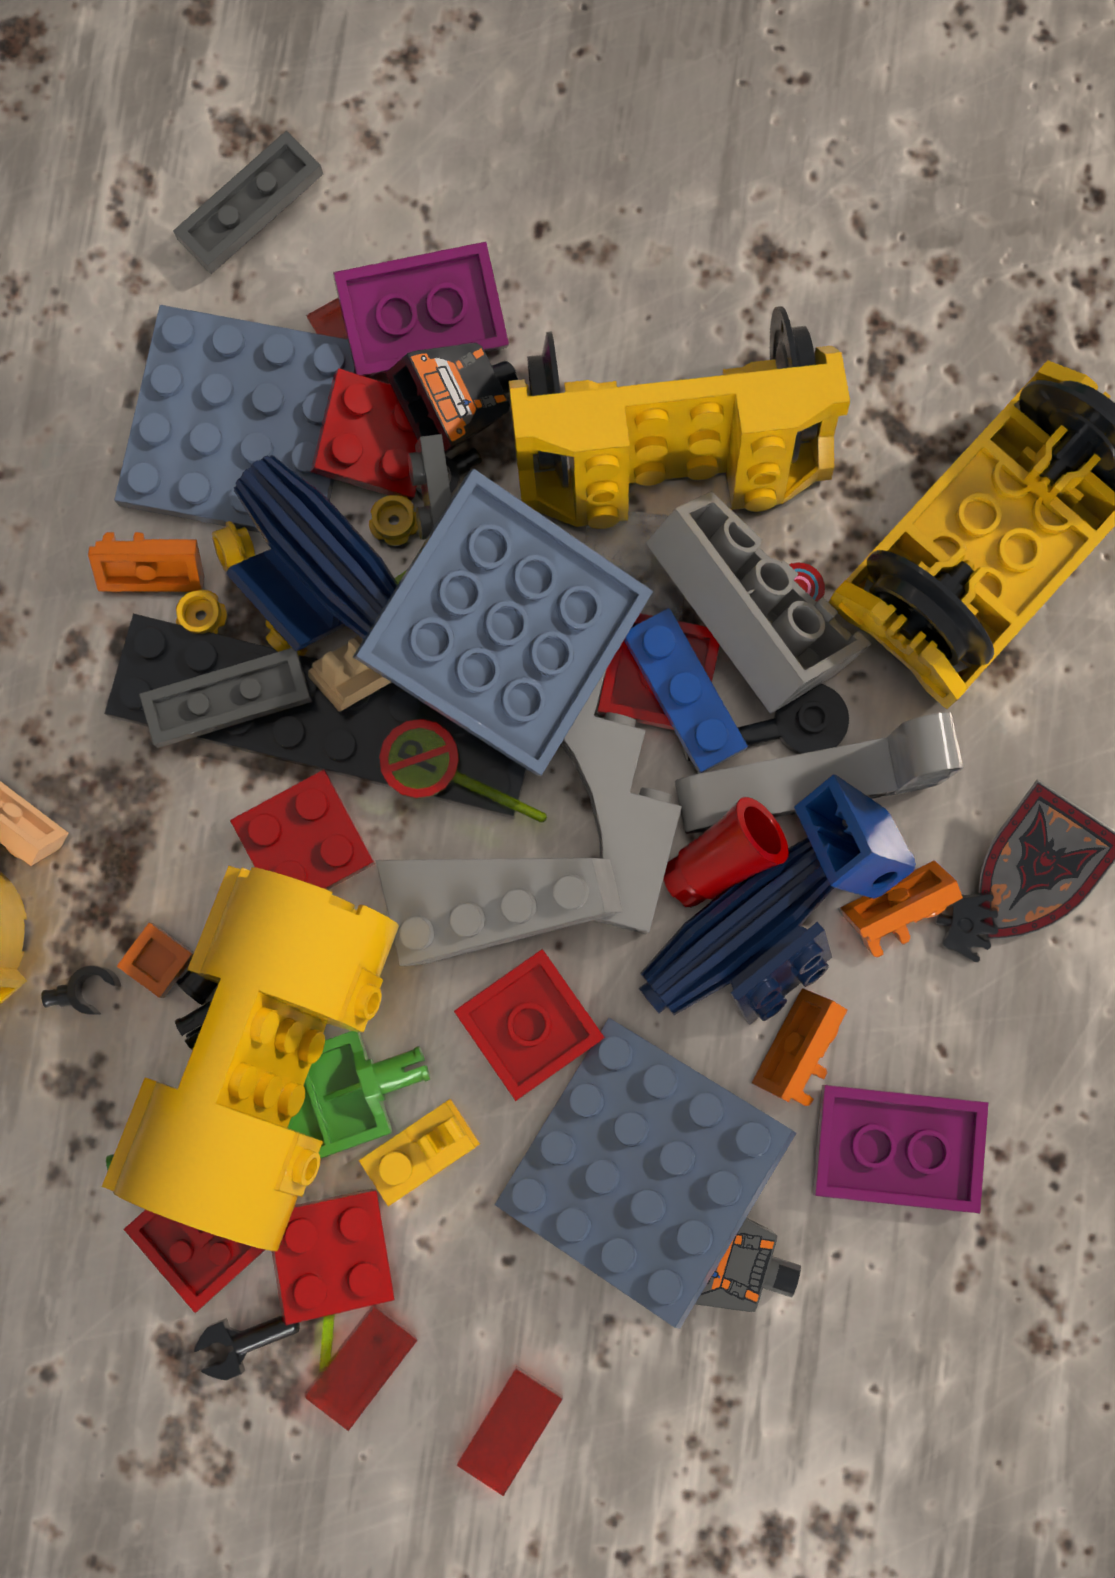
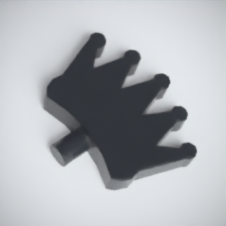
[936,892,998,962]

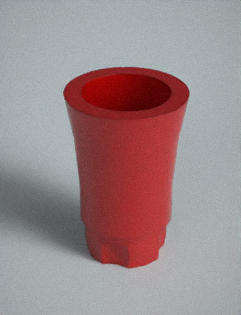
[663,797,788,908]

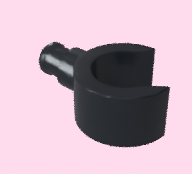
[416,447,482,501]
[41,966,121,1015]

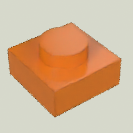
[116,922,194,998]

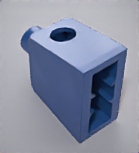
[794,774,916,899]

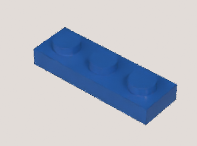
[624,608,748,774]

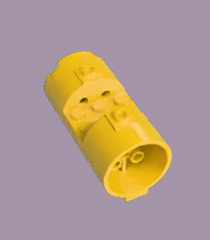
[101,865,399,1251]

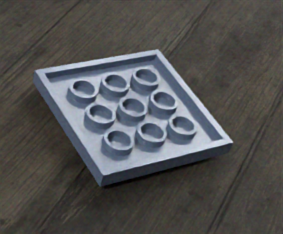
[114,305,356,533]
[353,468,653,776]
[495,1018,796,1329]

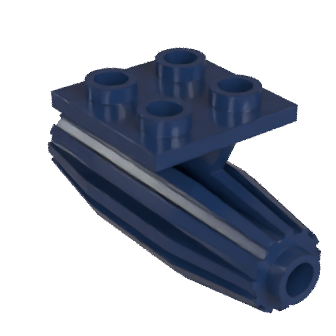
[226,455,398,652]
[638,837,835,1025]

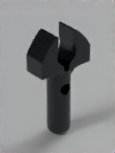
[194,1315,300,1380]

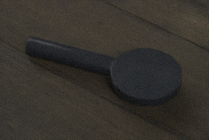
[682,684,849,761]

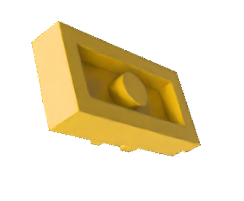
[358,1099,480,1207]

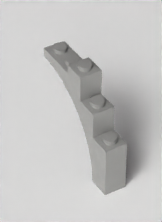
[560,670,682,935]

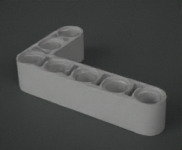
[675,712,964,834]

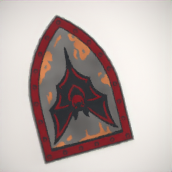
[979,779,1115,940]

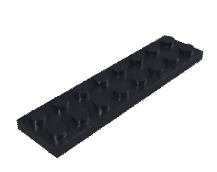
[104,613,527,819]

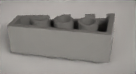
[646,491,872,714]
[376,858,623,966]

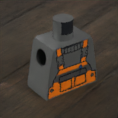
[695,1217,801,1312]

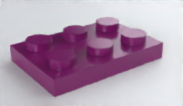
[333,241,509,377]
[813,1085,989,1214]

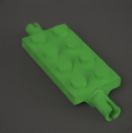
[106,1031,431,1170]

